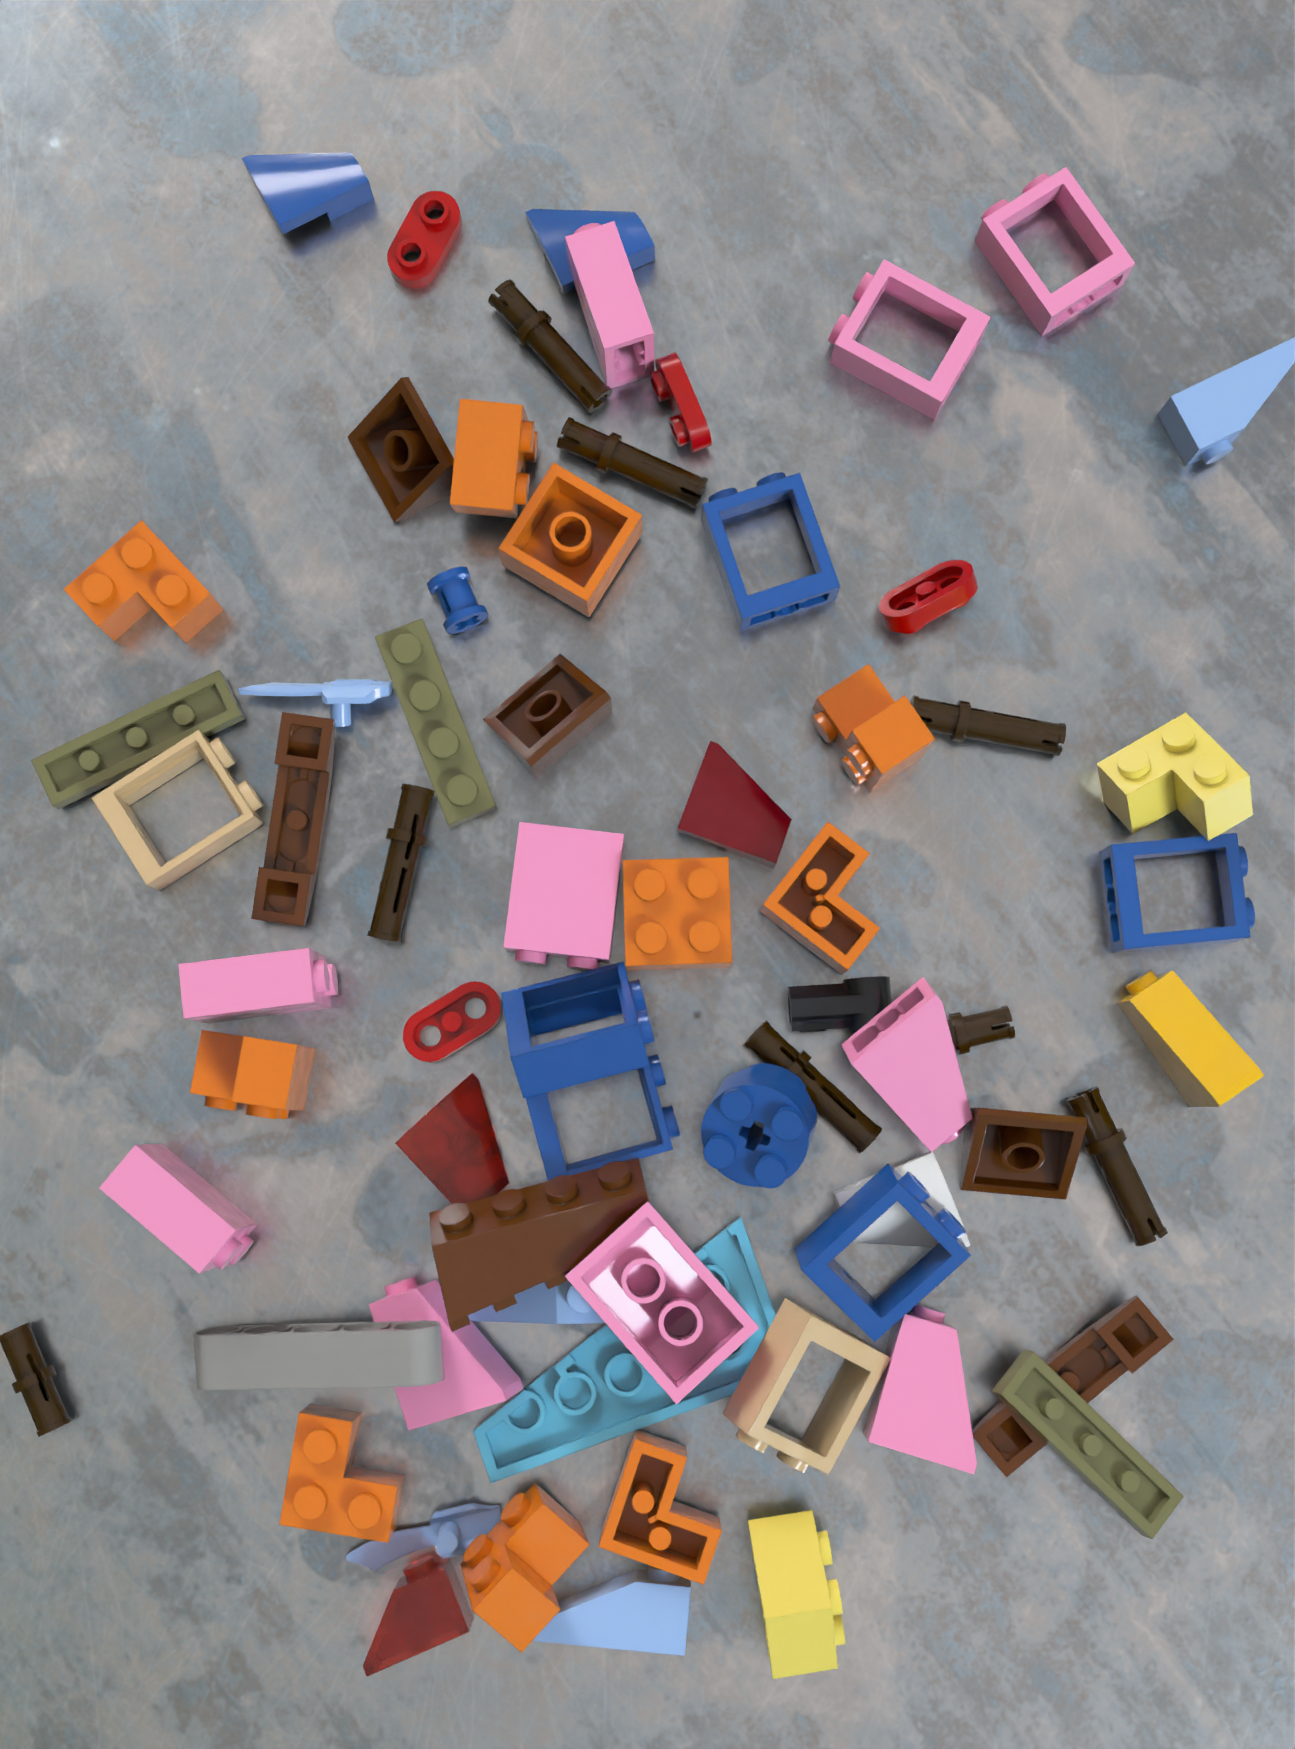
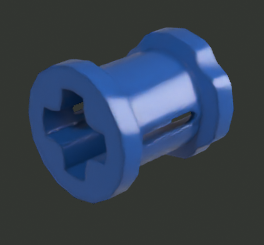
[427,566,489,634]

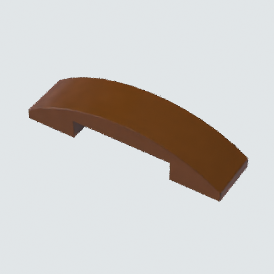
[251,712,335,926]
[972,1295,1174,1478]

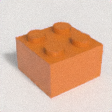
[498,462,642,617]
[623,857,732,971]

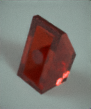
[363,1556,474,1677]

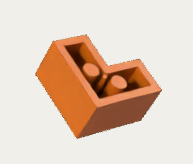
[450,399,538,518]
[63,520,224,643]
[812,664,935,792]
[760,822,880,975]
[190,1030,315,1119]
[279,1404,405,1543]
[599,1430,722,1585]
[460,1483,590,1653]

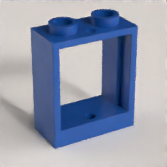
[701,472,840,631]
[1099,833,1255,954]
[501,961,655,1098]
[526,1054,680,1181]
[794,1163,971,1342]

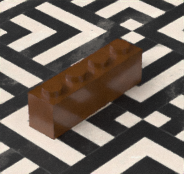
[429,1158,651,1332]

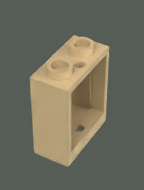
[92,729,264,891]
[722,1298,891,1475]

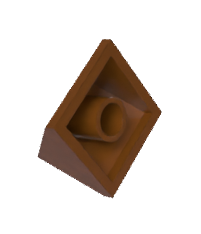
[347,377,454,522]
[483,654,612,779]
[960,1108,1087,1200]

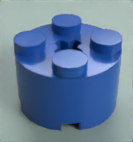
[701,1063,817,1189]

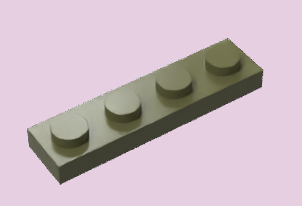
[375,618,497,828]
[31,670,245,809]
[992,1349,1184,1539]

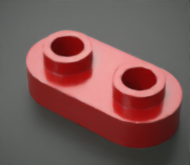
[387,191,462,289]
[649,352,712,453]
[879,560,978,634]
[403,981,502,1062]

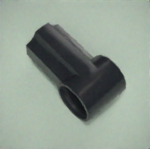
[788,976,892,1033]

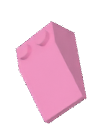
[565,1201,759,1404]

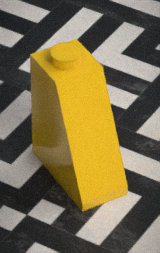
[1117,969,1264,1107]

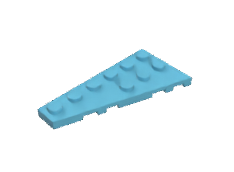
[473,1217,796,1483]

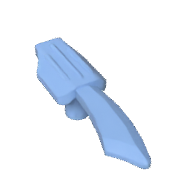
[238,679,392,727]
[346,1503,502,1571]

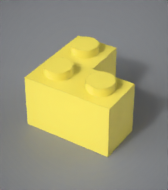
[1097,712,1253,841]
[748,1510,846,1679]

